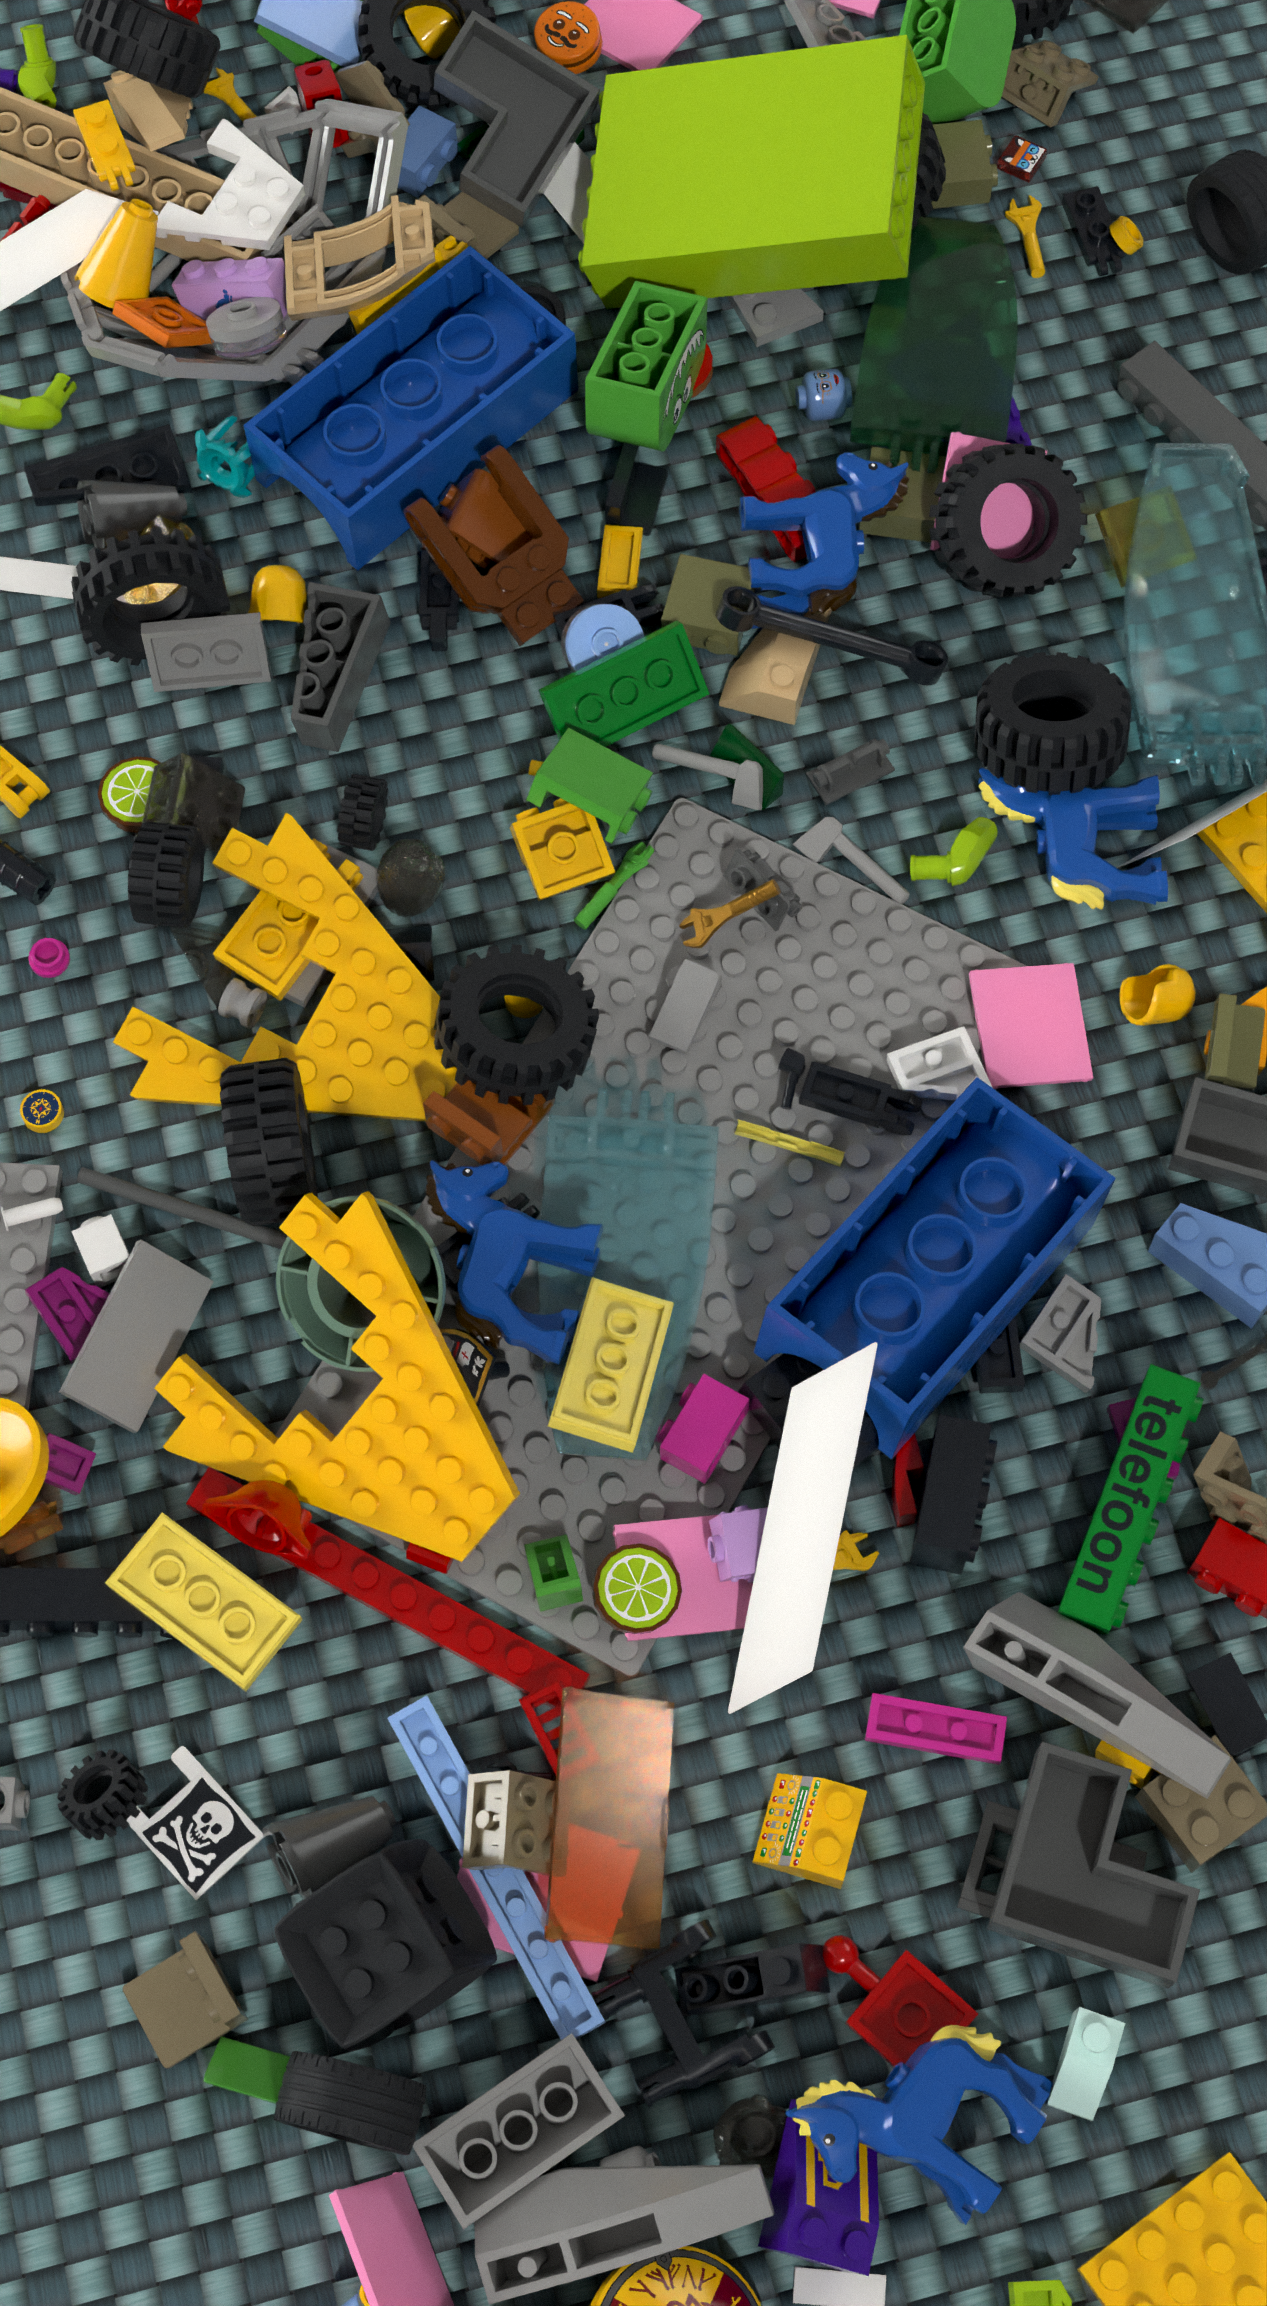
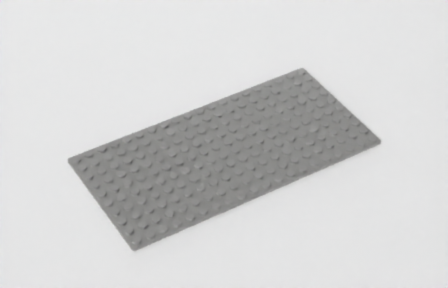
[275,798,1026,1677]

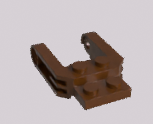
[403,445,584,646]

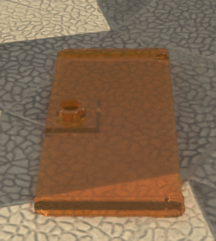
[544,1686,675,1950]

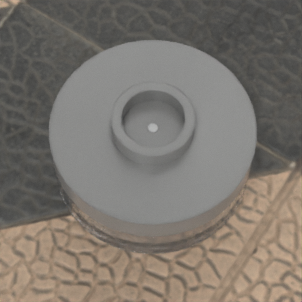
[206,297,288,360]

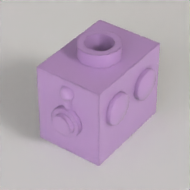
[708,1505,768,1583]

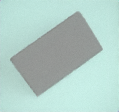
[260,204,336,264]

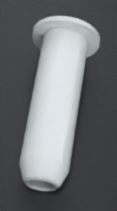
[0,1197,63,1231]

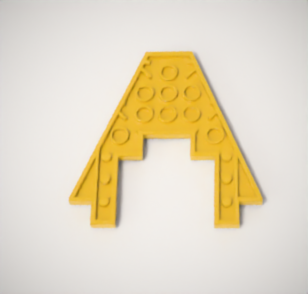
[113,813,457,1122]
[154,1191,520,1562]

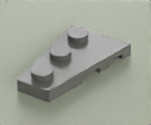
[784,0,867,48]

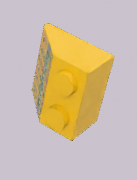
[752,1773,867,1889]

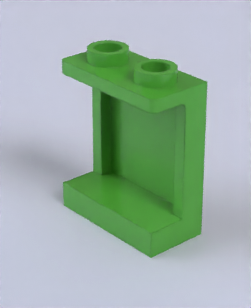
[526,728,653,844]

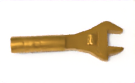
[679,879,781,949]

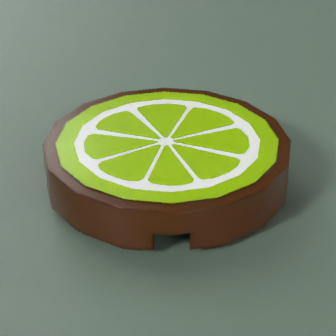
[98,756,177,833]
[592,1543,682,1634]

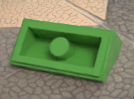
[203,2036,290,2104]

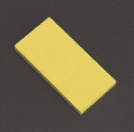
[548,1277,674,1453]
[105,1512,303,1691]

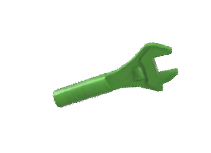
[574,841,654,930]

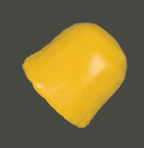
[404,5,460,60]
[248,565,308,623]
[1119,964,1196,1026]

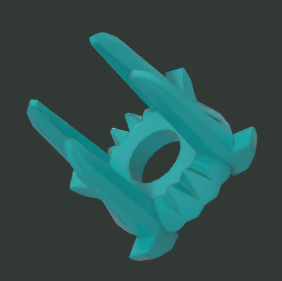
[195,416,255,498]

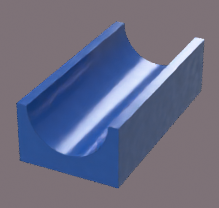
[243,246,578,571]
[754,1077,1116,1459]

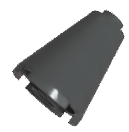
[77,479,187,551]
[262,1796,396,1905]

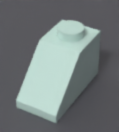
[1046,2007,1125,2121]

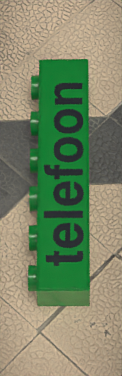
[1057,1364,1204,1636]

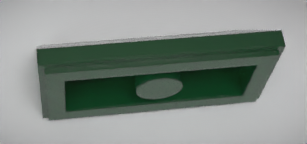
[710,723,784,810]

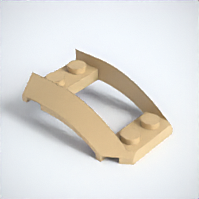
[284,195,435,321]

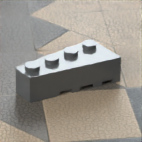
[291,582,391,752]

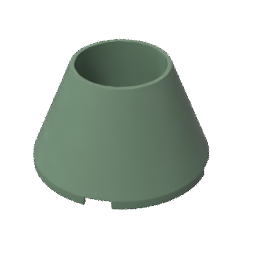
[276,1196,446,1372]

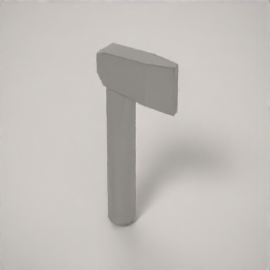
[652,744,763,811]
[793,817,910,904]

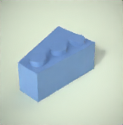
[1148,1203,1267,1329]

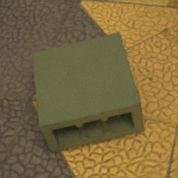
[932,120,998,209]
[859,447,946,543]
[661,554,755,656]

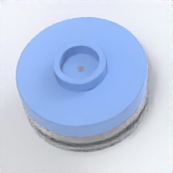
[561,603,644,672]

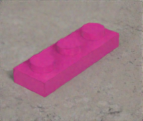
[865,1693,1007,1765]

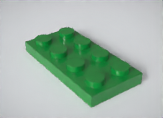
[539,621,709,747]

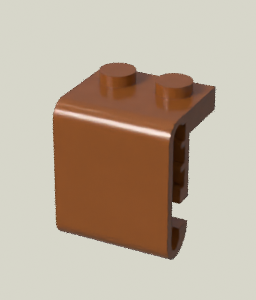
[421,469,532,569]
[423,1081,556,1165]

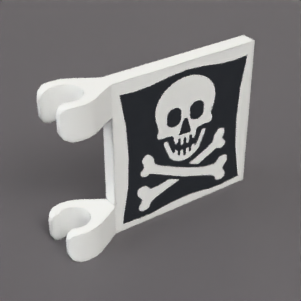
[126,1746,265,1901]

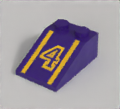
[758,2099,879,2276]

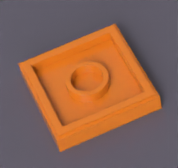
[112,296,217,348]

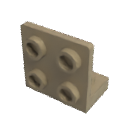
[1002,40,1099,127]
[334,60,410,158]
[414,192,519,259]
[1193,1431,1267,1544]
[462,1770,570,1877]
[122,1931,248,2069]

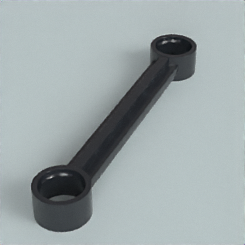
[716,586,948,686]

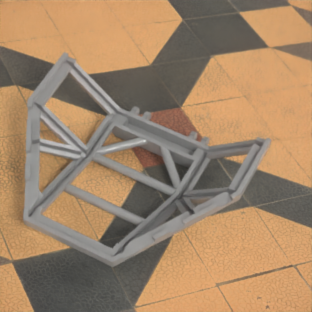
[60,99,408,385]

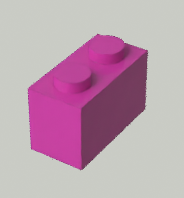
[657,1373,749,1484]

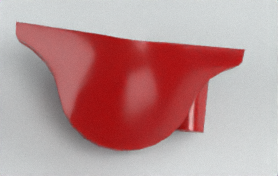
[201,1480,312,1560]

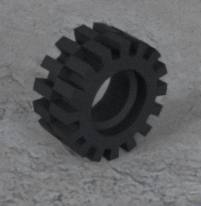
[337,774,388,851]
[57,1749,148,1840]

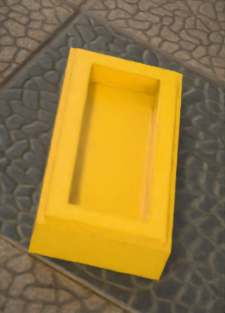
[597,525,643,598]

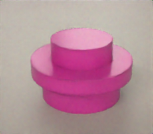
[28,938,70,978]

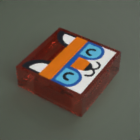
[997,135,1047,183]

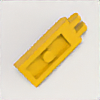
[73,99,136,192]

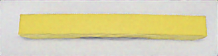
[735,1119,845,1167]

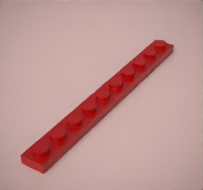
[186,1467,590,1716]

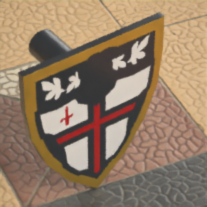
[439,1328,510,1407]

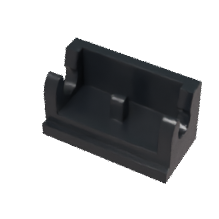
[1186,1652,1267,1758]

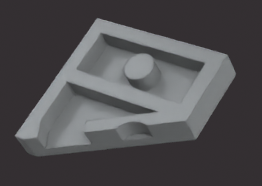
[1019,1274,1102,1393]

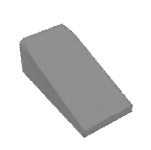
[649,959,722,1054]

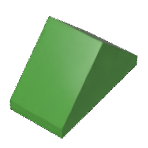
[524,1534,583,1612]

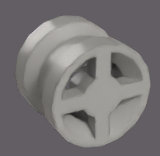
[218,978,267,1029]

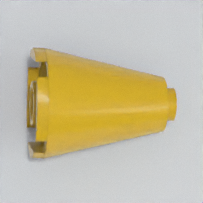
[75,199,158,309]

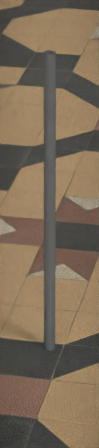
[77,1167,459,1306]

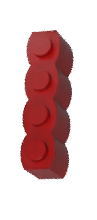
[716,416,816,563]

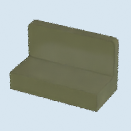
[1205,993,1265,1091]

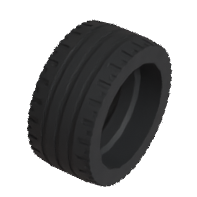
[1186,149,1267,275]
[274,2051,427,2155]

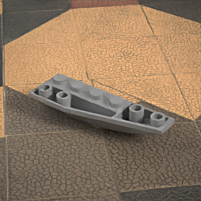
[963,1592,1231,1799]
[474,2164,775,2304]

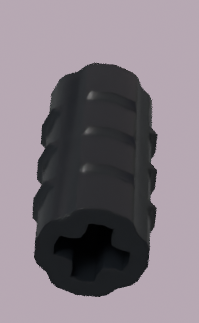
[0,839,56,905]

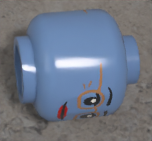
[795,369,852,421]

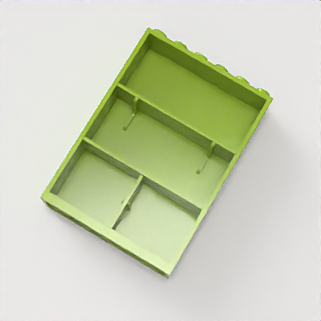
[578,35,925,309]

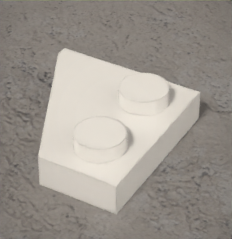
[886,1026,993,1101]

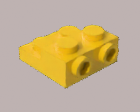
[509,798,615,901]

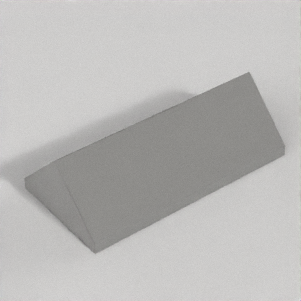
[413,2033,625,2230]

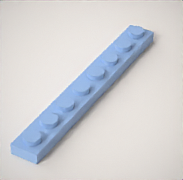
[387,1695,606,2040]

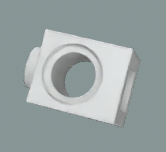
[71,1214,130,1288]

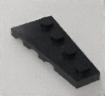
[24,424,193,507]

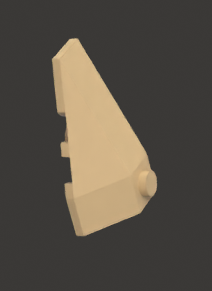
[103,70,193,152]
[719,608,832,725]

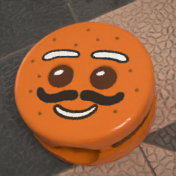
[534,1,603,74]

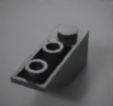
[675,1943,831,2017]

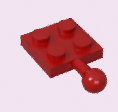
[823,1935,979,2067]

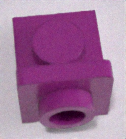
[44,1433,96,1496]

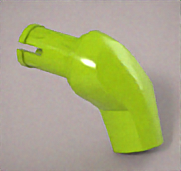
[18,24,57,109]
[0,373,77,430]
[910,817,998,886]

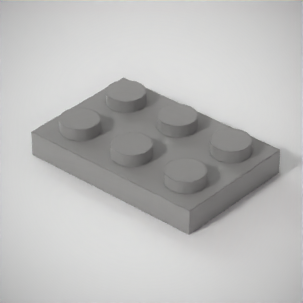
[141,612,271,692]

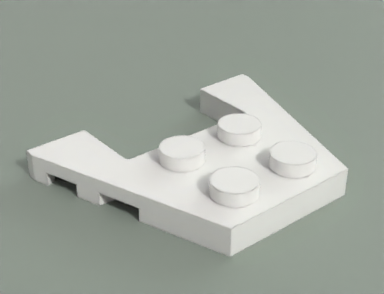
[156,119,305,250]

